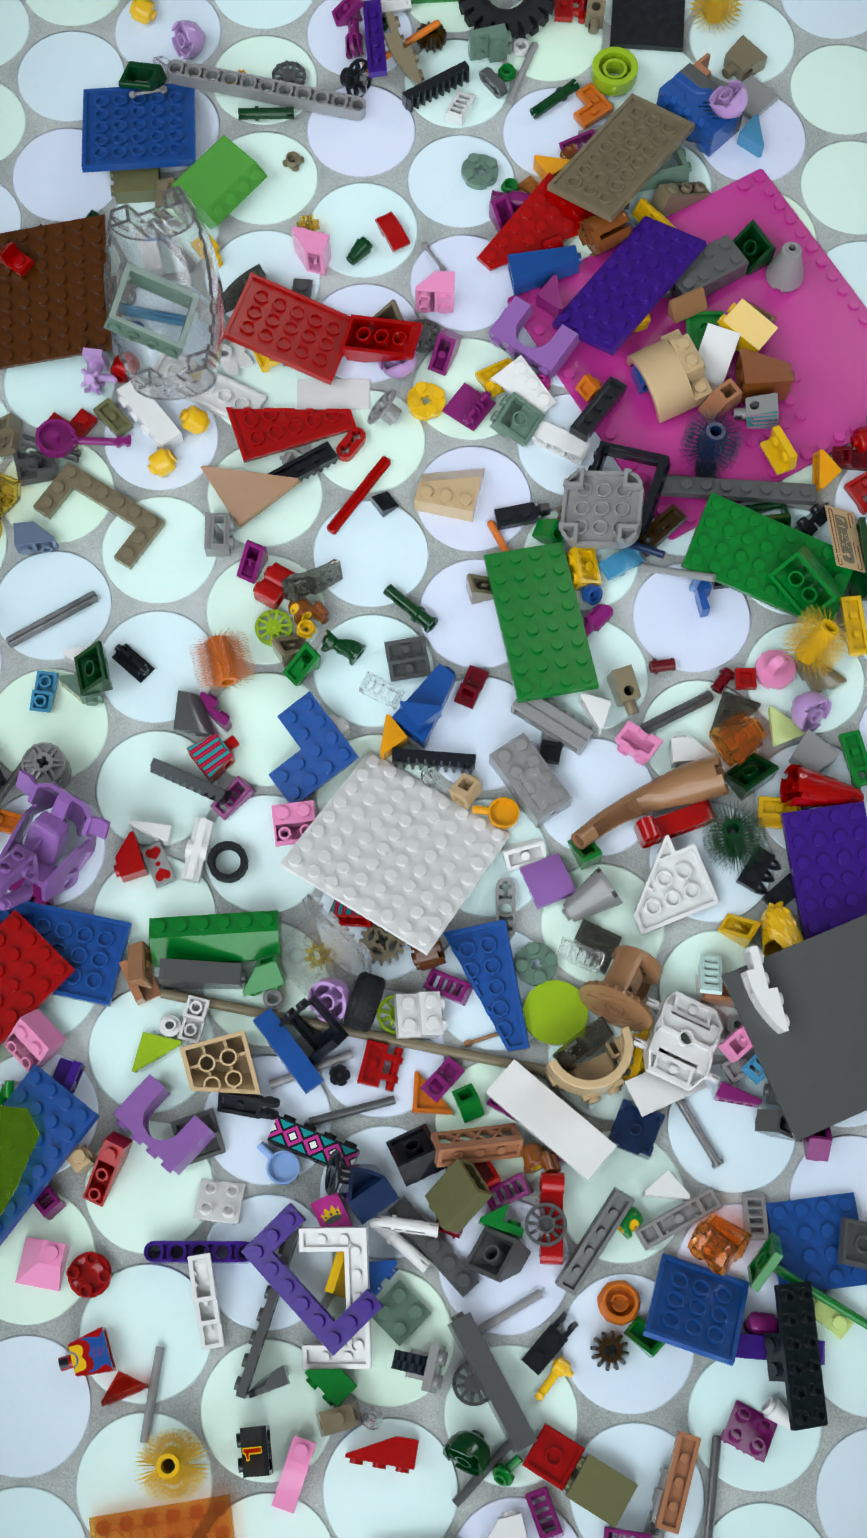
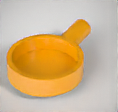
[472,797,520,830]

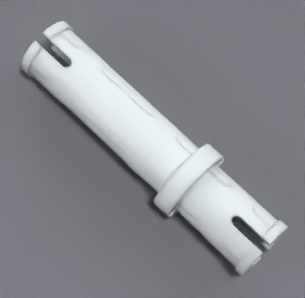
[370,1214,439,1238]
[373,1228,432,1274]

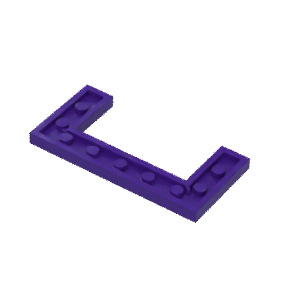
[241,1203,384,1356]

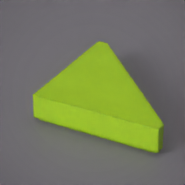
[132,1032,183,1073]

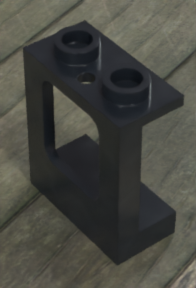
[279,995,349,1064]

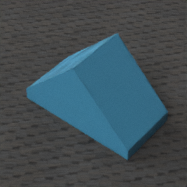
[736,114,764,158]

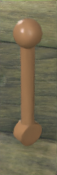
[463,1032,499,1048]

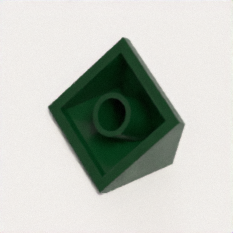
[732,219,776,275]
[74,641,113,696]
[724,752,779,801]

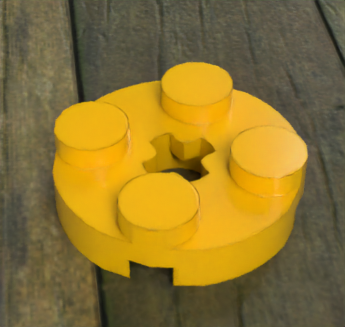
[407,381,446,421]

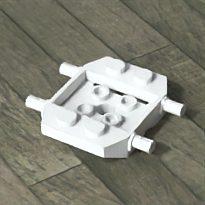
[633,991,728,1091]

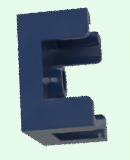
[608,1099,665,1160]

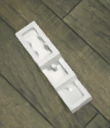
[187,1253,225,1350]

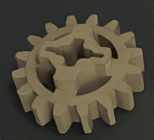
[359,923,406,966]

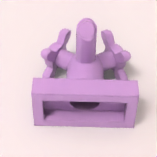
[80,347,118,395]

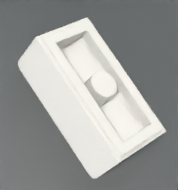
[501,837,547,871]

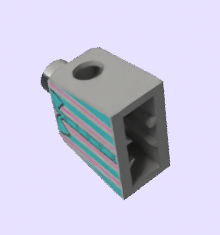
[734,393,779,429]

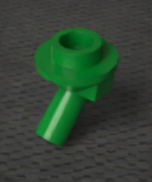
[492,1454,523,1486]

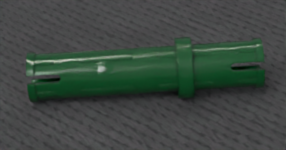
[529,79,580,119]
[238,106,294,122]

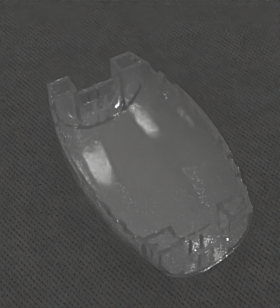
[104,185,224,401]

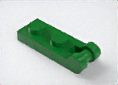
[838,730,867,789]

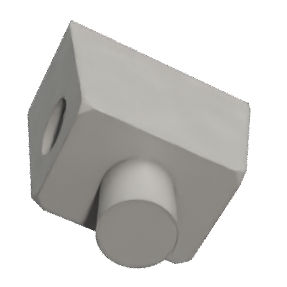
[788,729,839,773]

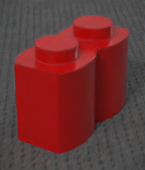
[253,562,297,610]

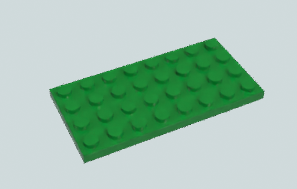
[681,492,853,625]
[484,542,599,703]

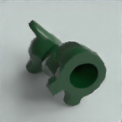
[321,629,367,666]

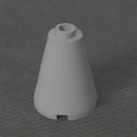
[765,242,804,292]
[561,868,623,922]

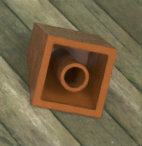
[735,348,795,403]

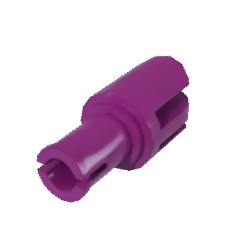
[345,20,364,60]
[490,190,530,210]
[584,604,613,637]
[743,1311,779,1335]

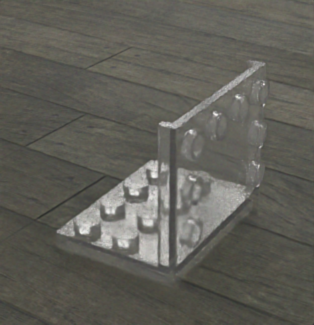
[281,894,373,998]

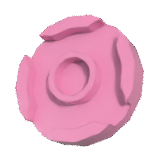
[755,650,796,690]

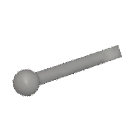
[129,85,168,98]
[421,242,446,271]

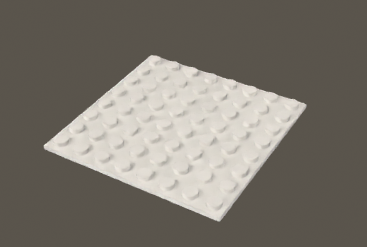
[279,751,511,955]

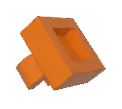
[575,373,602,402]

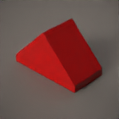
[473,1161,501,1188]

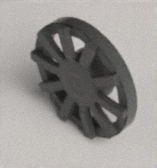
[272,60,306,85]
[414,318,441,353]
[525,1203,567,1247]
[452,1362,487,1406]

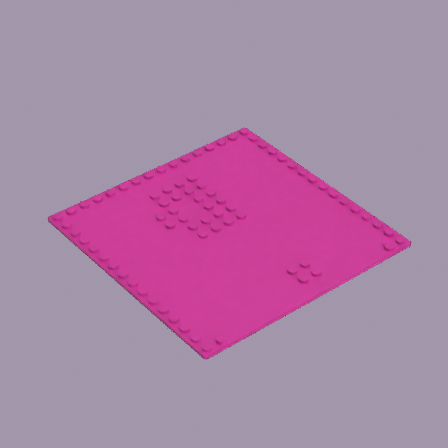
[507,169,867,540]

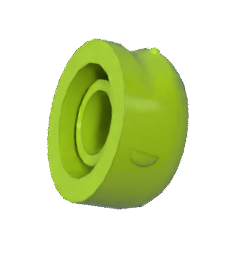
[591,47,638,97]

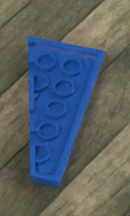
[443,920,530,1052]

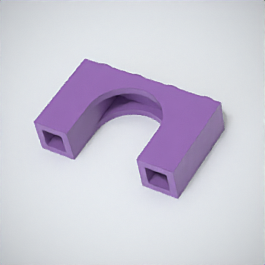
[488,296,580,379]
[113,1074,216,1175]

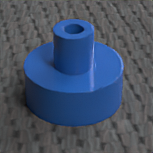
[582,584,603,605]

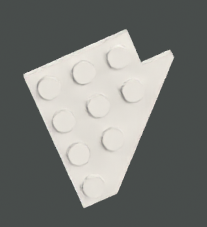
[632,835,720,935]

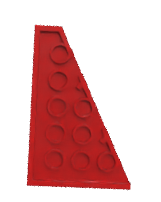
[476,172,594,271]

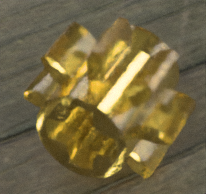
[296,214,320,232]
[304,942,330,970]

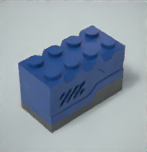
[656,63,744,157]

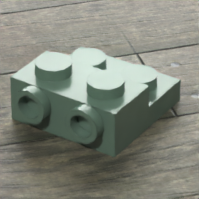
[468,23,512,63]
[490,392,545,447]

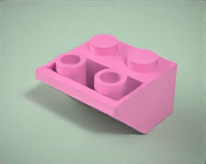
[292,226,332,276]
[415,271,455,314]
[271,800,316,847]
[3,1008,66,1072]

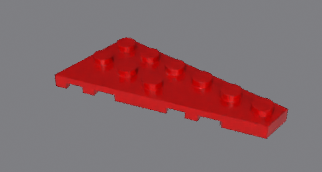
[226,407,356,463]

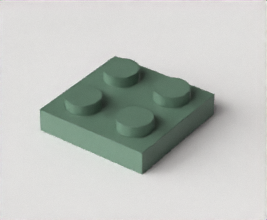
[372,1280,431,1347]

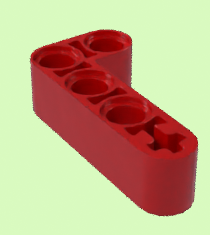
[633,800,717,849]
[539,1172,565,1265]

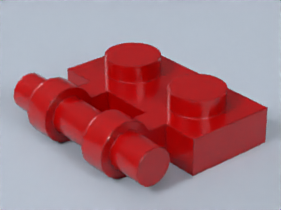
[554,0,588,24]
[357,1040,404,1092]

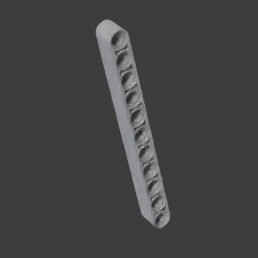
[167,59,366,121]

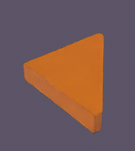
[412,1071,453,1115]

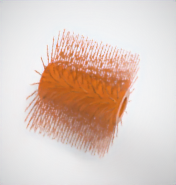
[188,627,257,694]

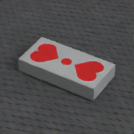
[140,841,176,888]

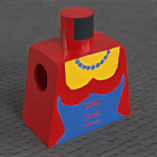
[58,1327,117,1377]

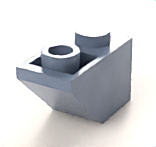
[13,521,59,555]

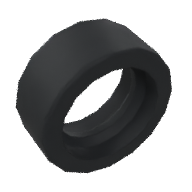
[207,841,249,883]

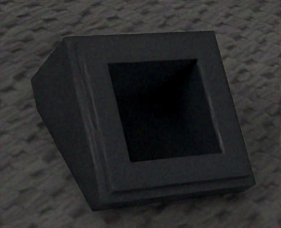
[371,491,399,517]

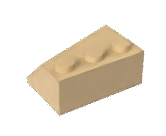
[414,468,485,522]
[180,1030,261,1095]

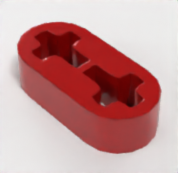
[336,427,366,462]

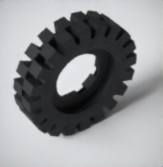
[458,0,556,44]

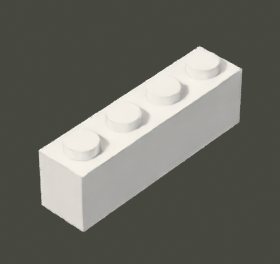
[117,377,184,450]

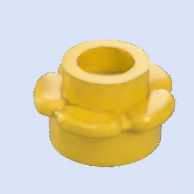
[296,619,316,639]

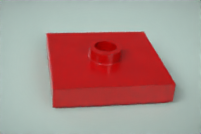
[522,1423,586,1491]

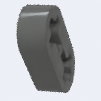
[479,67,508,99]

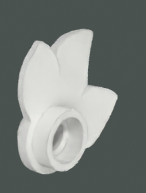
[215,342,253,376]

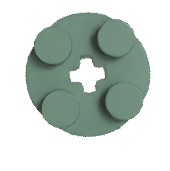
[461,153,499,190]
[515,942,558,986]

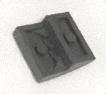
[384,636,431,682]
[170,1108,226,1165]

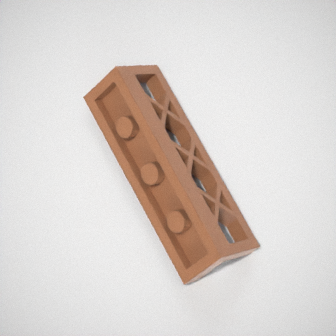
[430,1123,524,1168]
[654,1431,701,1535]

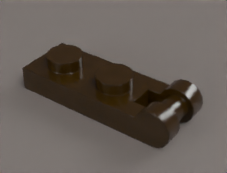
[636,504,687,557]

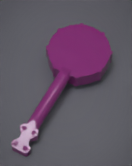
[35,419,131,458]

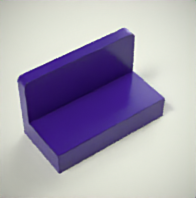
[52,1058,85,1094]

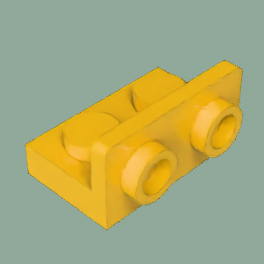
[475,357,513,398]
[760,425,798,475]
[566,547,602,591]

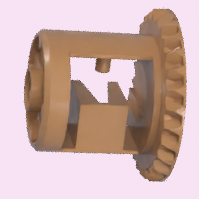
[579,945,663,1031]

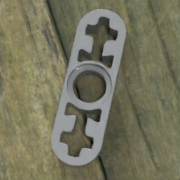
[496,878,516,939]

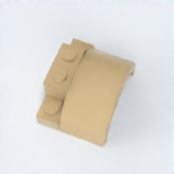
[626,329,713,423]
[544,1026,633,1105]

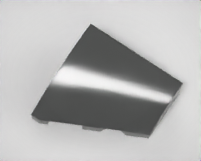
[13,449,58,487]
[173,690,215,737]
[248,1365,290,1398]

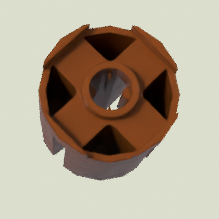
[577,210,632,257]

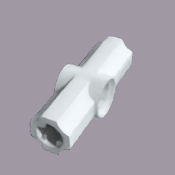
[181,818,214,884]

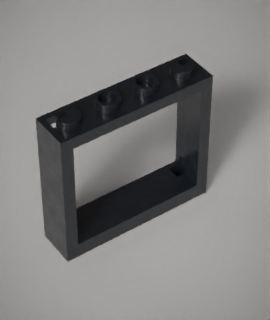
[588,441,671,536]

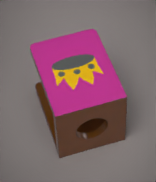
[310,1192,353,1227]

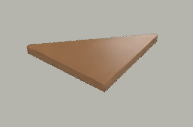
[200,465,301,528]

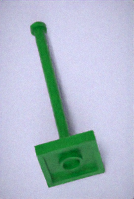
[747,1232,867,1330]

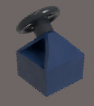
[325,1150,399,1225]

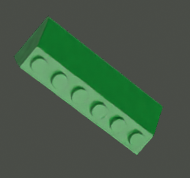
[149,910,282,967]

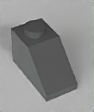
[754,1109,802,1142]

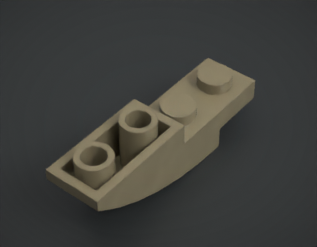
[384,11,425,85]

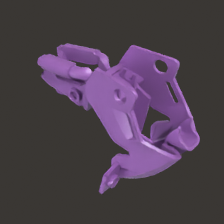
[0,769,111,911]

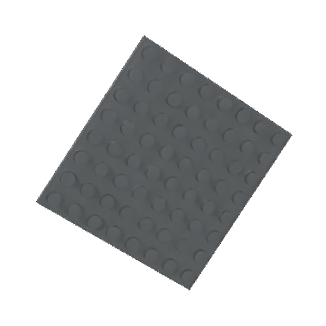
[721,914,867,1142]

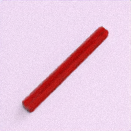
[326,456,391,535]

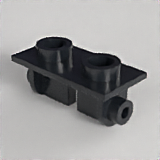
[794,502,829,536]
[111,643,155,683]

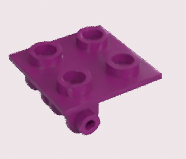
[442,383,496,432]
[720,1400,778,1463]

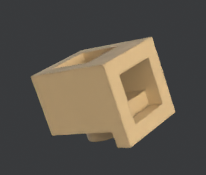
[449,772,483,811]
[67,1144,97,1175]

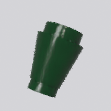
[346,236,373,266]

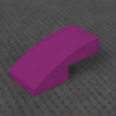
[420,1057,465,1103]

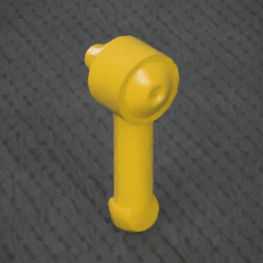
[534,1356,574,1401]

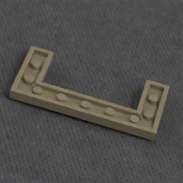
[33,461,166,570]

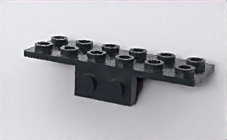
[764,1281,828,1431]

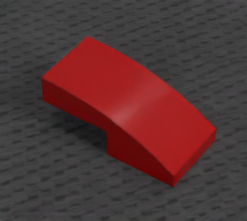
[375,211,410,252]

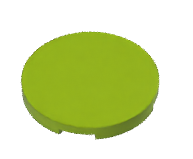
[523,980,588,1046]

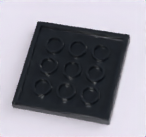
[610,0,685,52]

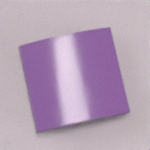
[519,853,576,909]

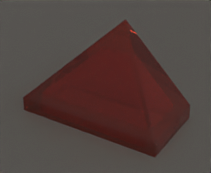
[101,1371,149,1407]

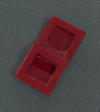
[832,446,867,471]
[454,665,489,710]

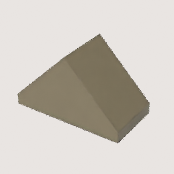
[466,573,493,605]
[271,635,305,667]

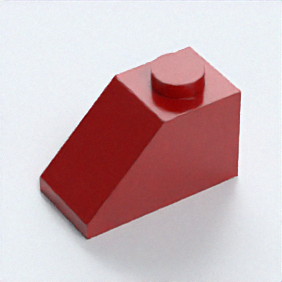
[113,831,148,883]

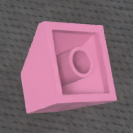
[15,1237,70,1292]

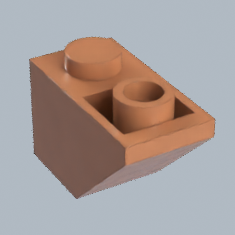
[698,378,743,423]

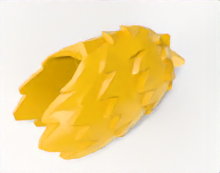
[759,901,803,957]

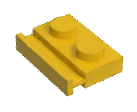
[757,796,801,830]

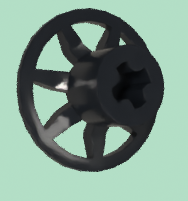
[340,58,372,97]

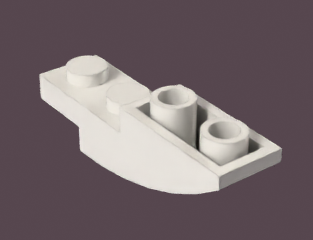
[741,946,790,1034]

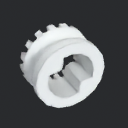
[513,38,529,58]

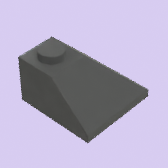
[463,1226,531,1283]

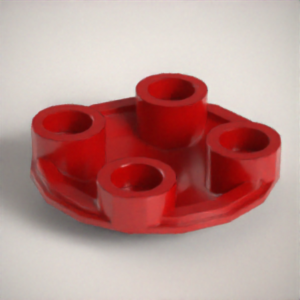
[66,1251,112,1298]

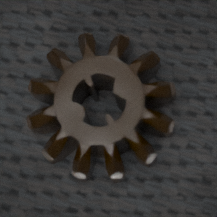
[416,20,447,54]
[590,1331,629,1371]

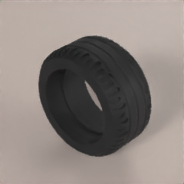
[343,972,386,1032]

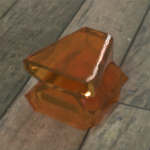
[709,710,766,767]
[687,1212,752,1276]

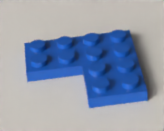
[268,691,360,803]

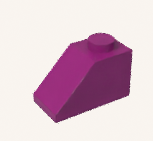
[428,328,463,376]
[803,1127,832,1162]

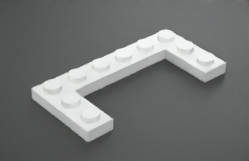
[299,1226,372,1369]

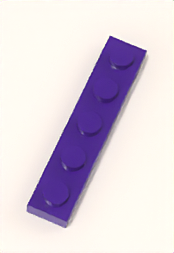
[363,0,388,78]

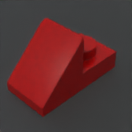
[0,242,35,278]

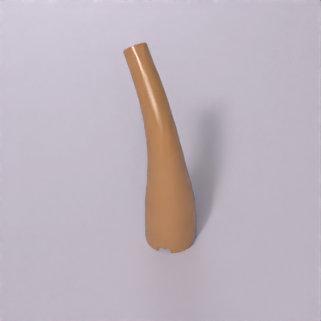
[571,754,729,849]

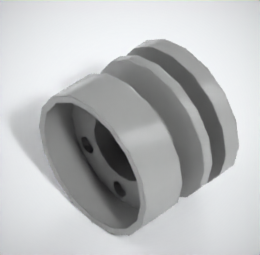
[21,742,72,788]

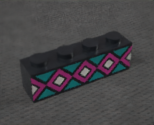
[267,1114,360,1167]

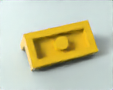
[324,1251,346,1299]

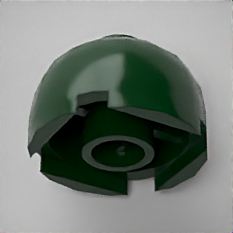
[443,1430,490,1476]

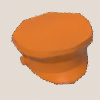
[597,1280,641,1326]

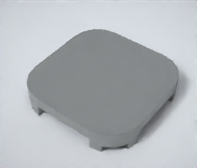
[558,467,645,549]

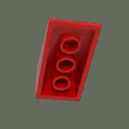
[340,314,424,363]

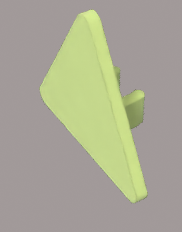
[768,706,805,747]

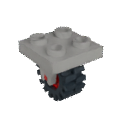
[391,1342,448,1394]

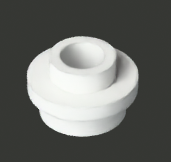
[159,1015,181,1037]

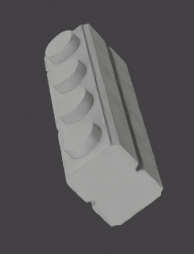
[511,699,594,756]

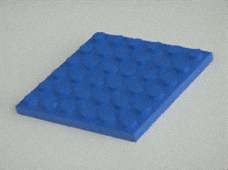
[81,83,196,173]

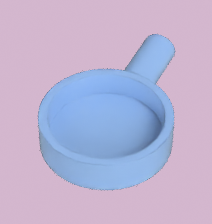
[257,1141,300,1185]

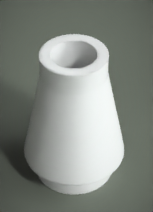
[761,1396,790,1430]

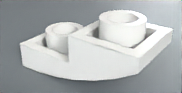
[177,995,210,1044]

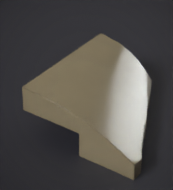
[0,413,22,457]
[794,658,847,693]

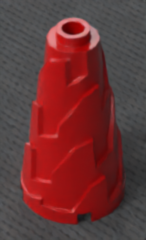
[779,764,864,808]

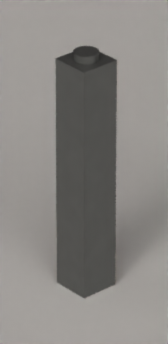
[447,1311,538,1453]

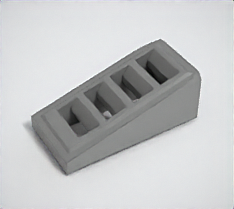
[742,1194,769,1240]

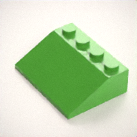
[171,135,268,229]

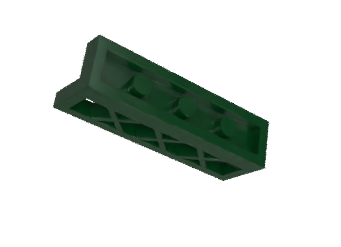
[848,517,867,601]

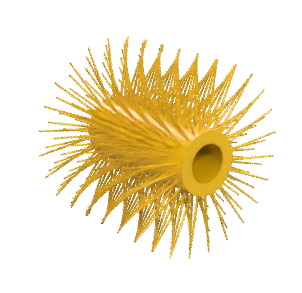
[688,0,743,37]
[779,605,855,680]
[133,1428,211,1504]

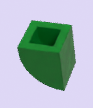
[531,519,564,544]
[452,1083,485,1123]

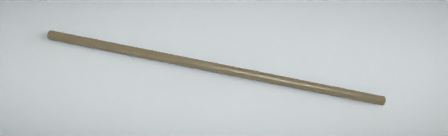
[160,988,546,1076]

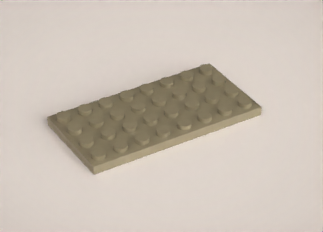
[547,93,695,222]

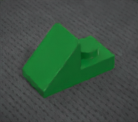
[283,642,321,686]
[478,1204,524,1239]

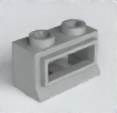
[204,512,235,557]

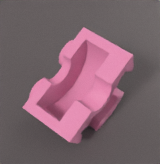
[615,720,663,766]

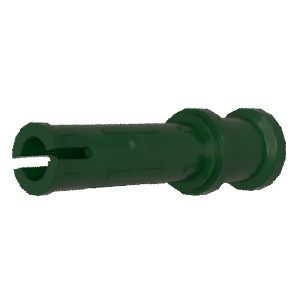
[383,584,438,633]

